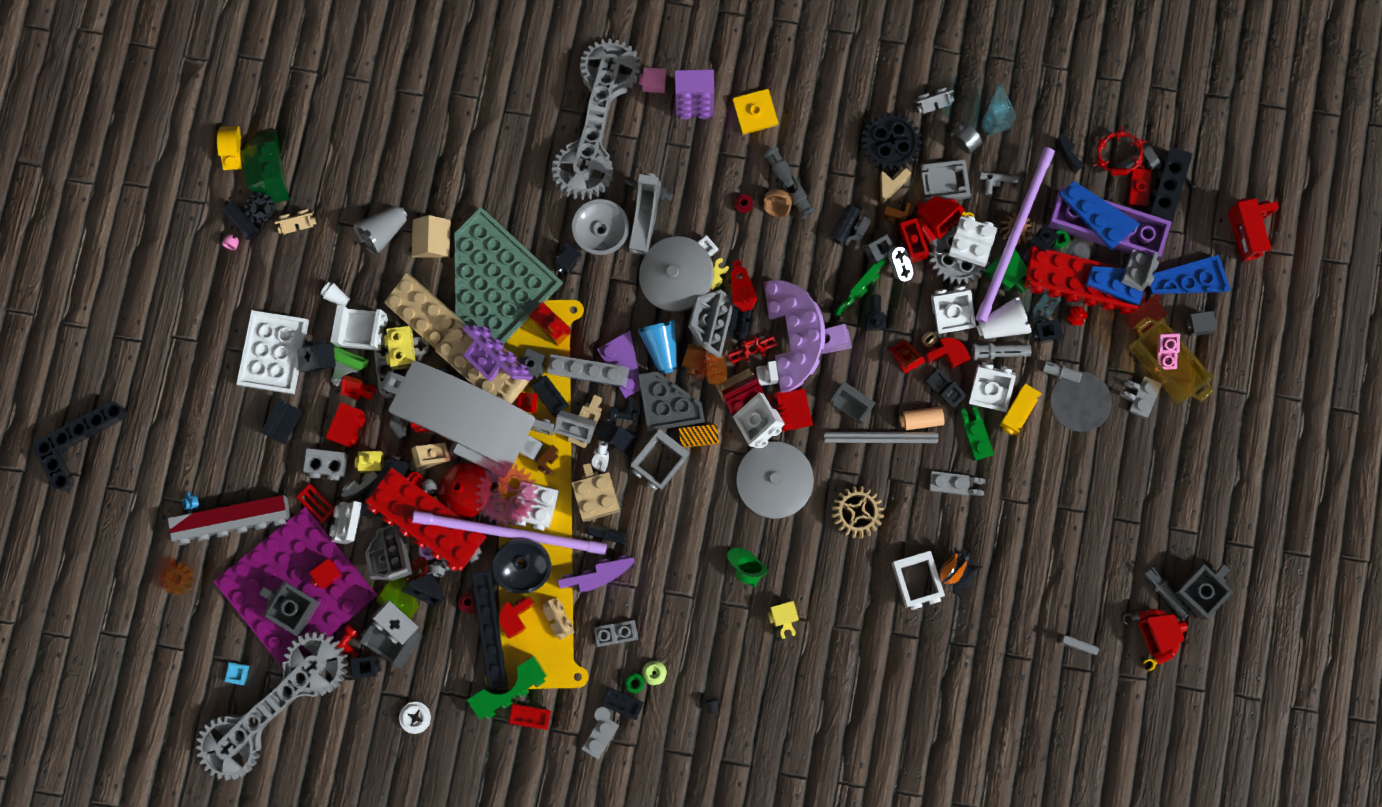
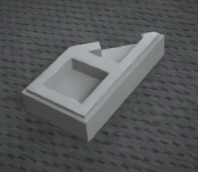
[1059,635,1099,655]

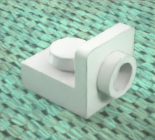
[756,361,778,386]

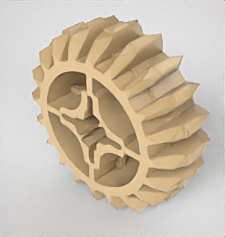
[832,486,884,538]

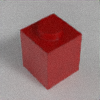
[309,559,343,589]

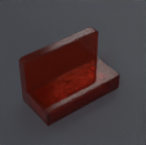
[1124,293,1168,337]

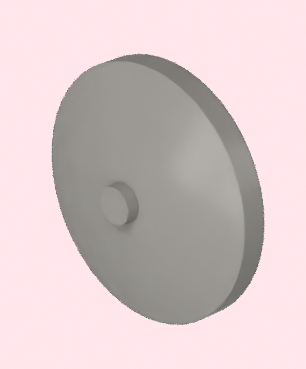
[639,236,714,312]
[736,442,814,519]

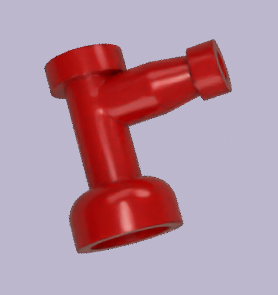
[337,624,360,659]

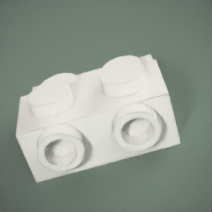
[949,216,997,267]
[931,285,976,334]
[969,362,1016,412]
[733,392,785,448]
[511,481,559,531]
[329,501,362,545]

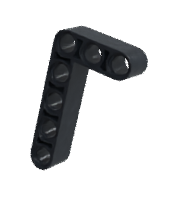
[34,402,127,491]

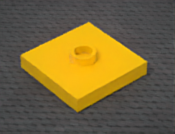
[733,89,779,135]

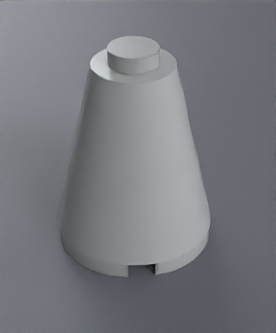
[353,206,407,255]

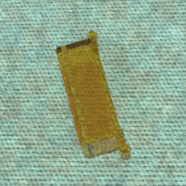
[1128,316,1214,405]

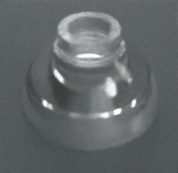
[1064,240,1090,259]

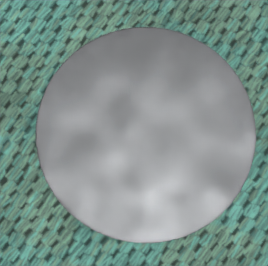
[1051,372,1112,432]

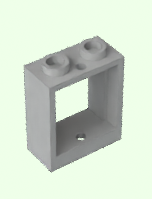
[631,429,690,491]

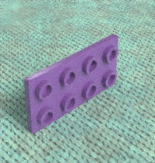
[462,325,533,381]

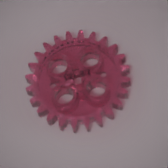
[475,463,539,527]

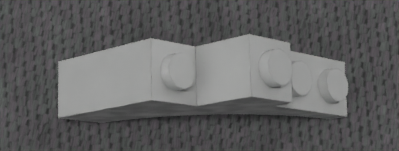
[629,173,661,255]

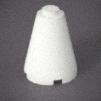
[976,296,1032,339]

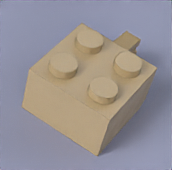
[572,463,621,522]

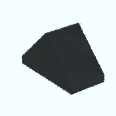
[401,573,445,607]

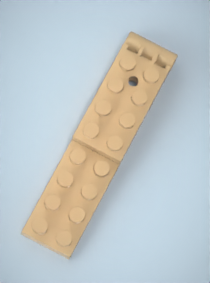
[384,273,530,404]

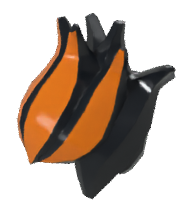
[939,548,982,594]

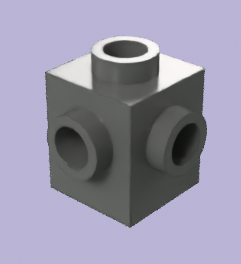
[518,348,547,380]

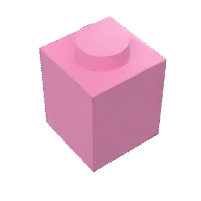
[639,67,666,93]

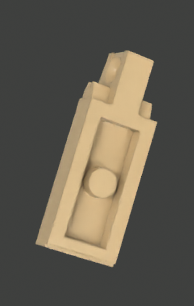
[567,395,602,449]

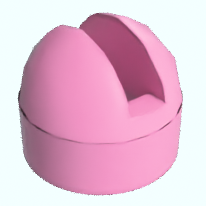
[222,234,239,250]

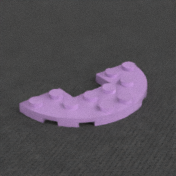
[763,280,825,393]

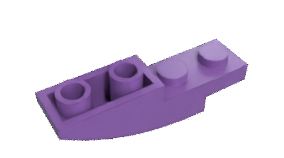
[558,555,634,593]

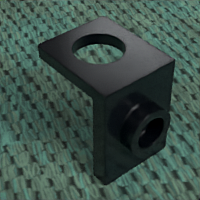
[1030,224,1060,252]

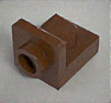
[537,445,559,476]

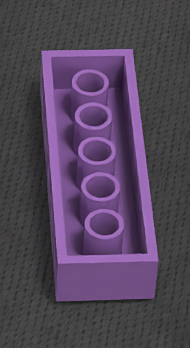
[1047,186,1172,260]

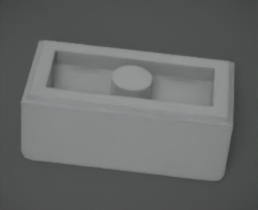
[553,410,597,444]

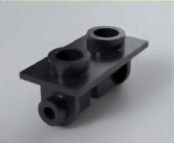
[729,305,752,342]

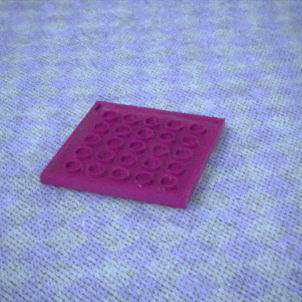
[213,507,378,668]

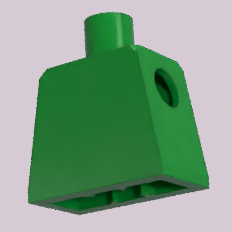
[983,249,1027,294]

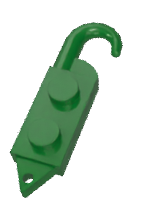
[834,258,886,316]

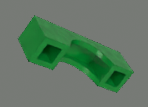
[467,656,548,721]

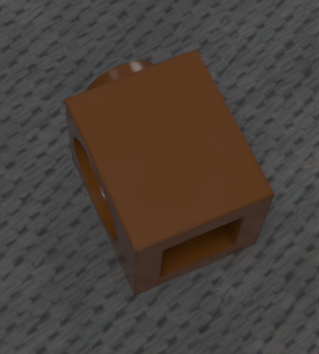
[682,344,707,375]

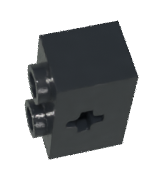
[297,341,336,372]

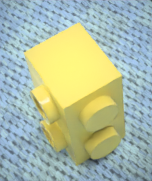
[384,326,416,370]

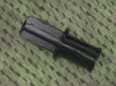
[588,523,627,545]

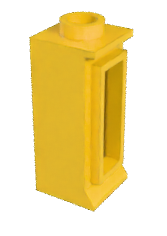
[999,384,1042,435]

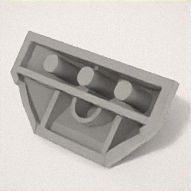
[688,290,733,358]
[365,524,412,581]

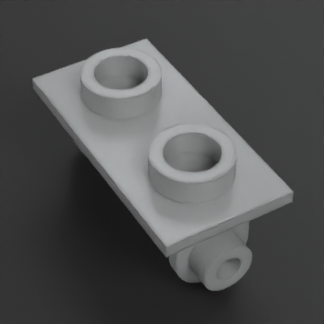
[913,87,954,114]

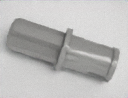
[1043,360,1082,383]

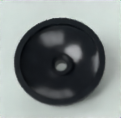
[492,539,551,594]

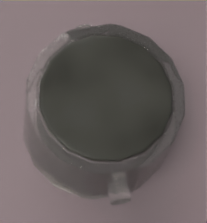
[951,122,982,154]

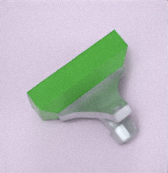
[331,346,369,386]

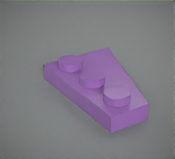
[597,331,641,399]

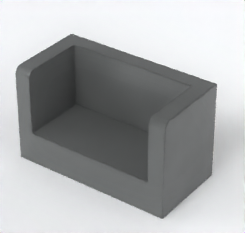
[830,382,875,424]

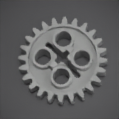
[928,226,991,286]

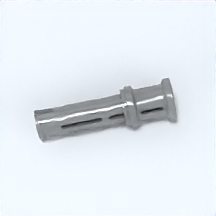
[971,343,1031,360]

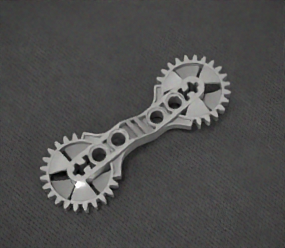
[552,39,641,200]
[196,631,348,781]

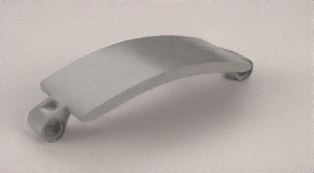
[380,361,544,469]

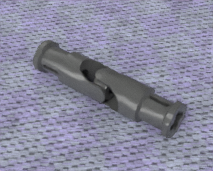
[763,147,816,219]

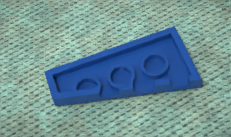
[1059,181,1140,250]
[1148,255,1231,295]

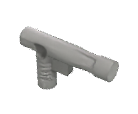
[980,172,1018,196]

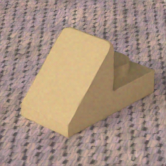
[880,168,911,204]
[411,443,450,469]

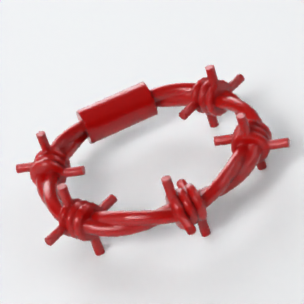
[1093,126,1146,176]

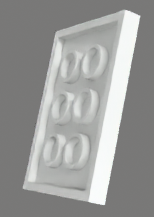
[237,310,309,395]

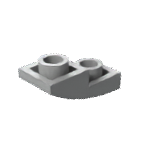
[341,471,378,499]
[594,620,638,647]

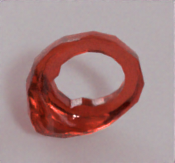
[404,556,429,581]

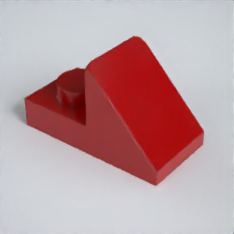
[890,339,925,373]

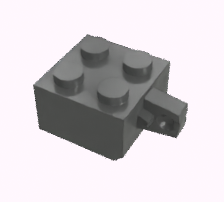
[1174,564,1233,620]
[260,581,321,636]

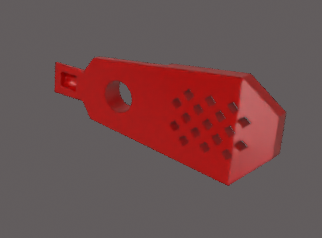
[731,260,757,311]

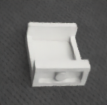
[330,305,388,351]

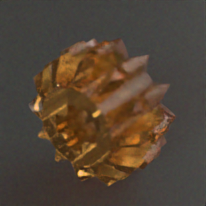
[705,353,727,385]
[161,563,196,596]

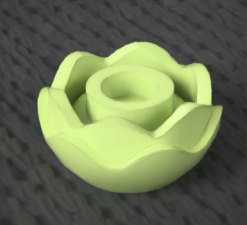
[642,660,667,685]

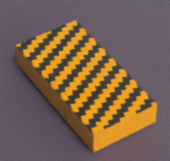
[679,424,719,448]

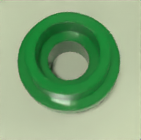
[625,673,645,693]

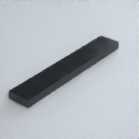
[471,570,508,690]

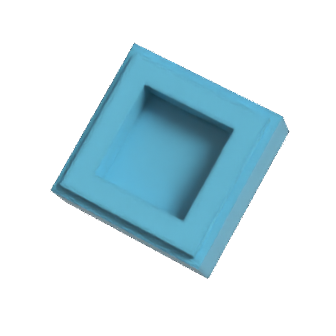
[224,662,249,685]

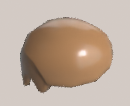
[763,189,792,217]

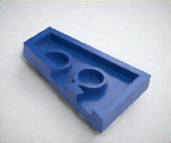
[1085,266,1144,306]

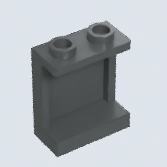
[360,618,423,669]

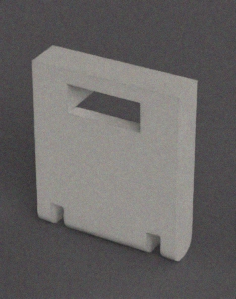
[920,160,971,203]

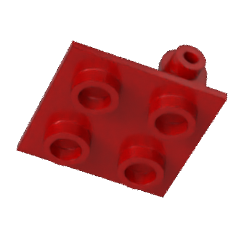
[768,389,813,432]

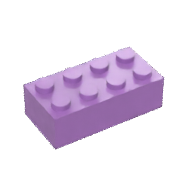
[675,70,714,119]

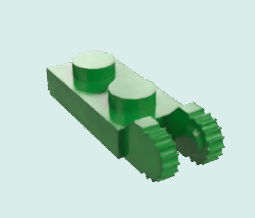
[960,405,994,461]

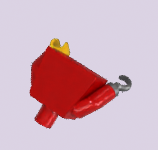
[915,196,974,256]
[1123,608,1188,671]

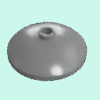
[572,199,629,255]

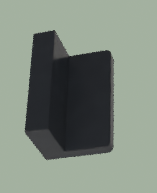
[261,398,303,445]

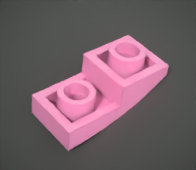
[1156,333,1180,370]

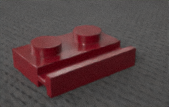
[721,374,764,415]

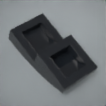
[1056,134,1084,174]
[924,368,967,409]

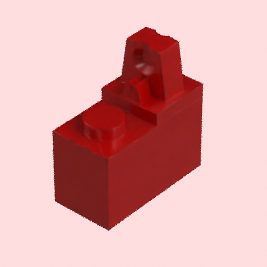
[529,302,571,346]

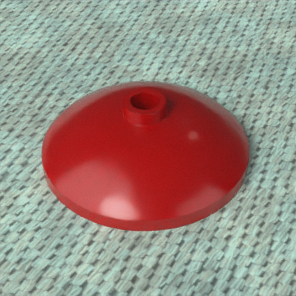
[437,463,492,519]

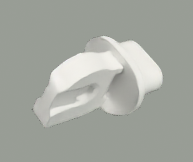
[592,441,609,473]

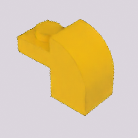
[217,125,243,170]

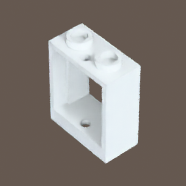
[891,551,945,610]

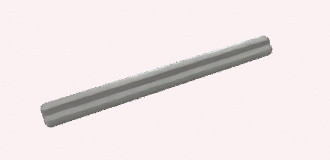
[824,432,939,443]

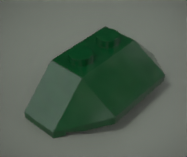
[240,129,290,204]

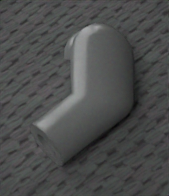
[389,414,406,440]

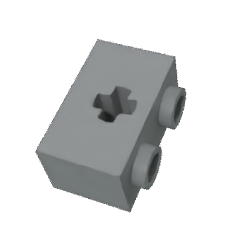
[372,599,419,645]

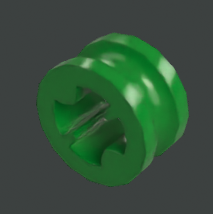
[1055,230,1070,249]

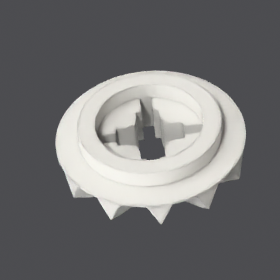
[399,702,431,734]

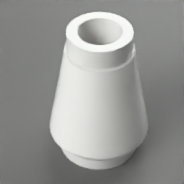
[320,282,350,306]

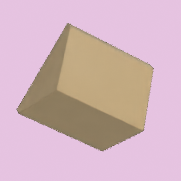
[411,215,451,258]

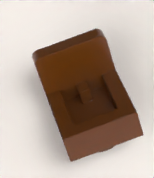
[882,202,913,224]

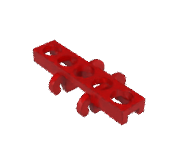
[727,334,777,364]

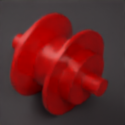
[1066,306,1088,326]

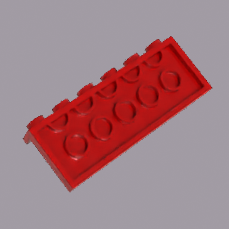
[1024,246,1139,315]
[365,468,487,572]

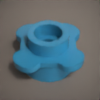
[182,492,198,514]

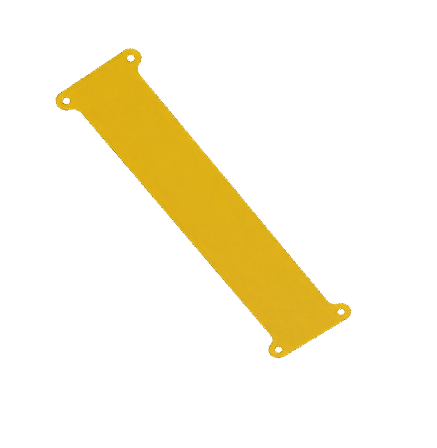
[485,300,589,690]

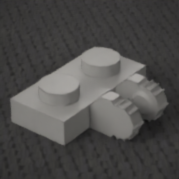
[1120,376,1162,419]

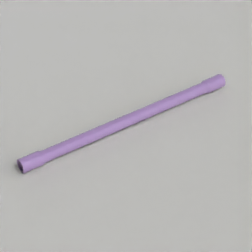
[975,147,1055,323]
[412,511,607,555]

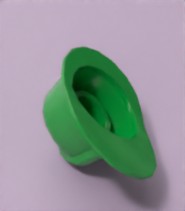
[727,548,768,587]

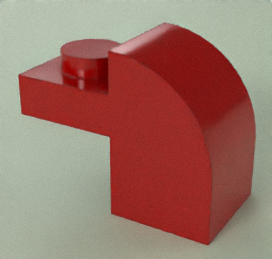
[924,337,971,370]
[500,597,535,639]

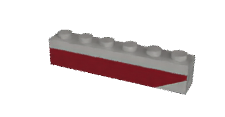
[168,495,291,545]

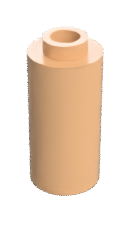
[900,406,944,430]

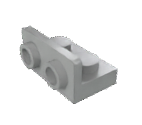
[1121,249,1159,291]

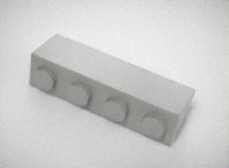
[547,354,629,387]

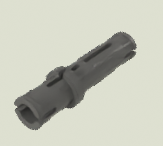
[1143,567,1190,620]

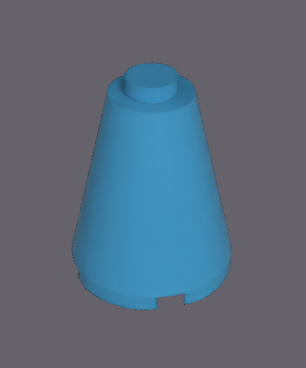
[638,320,677,374]

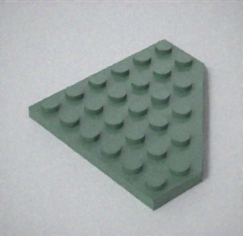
[454,207,563,344]

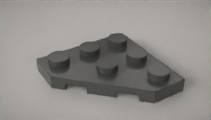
[639,372,705,432]

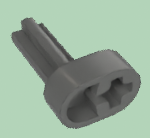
[1115,144,1160,170]

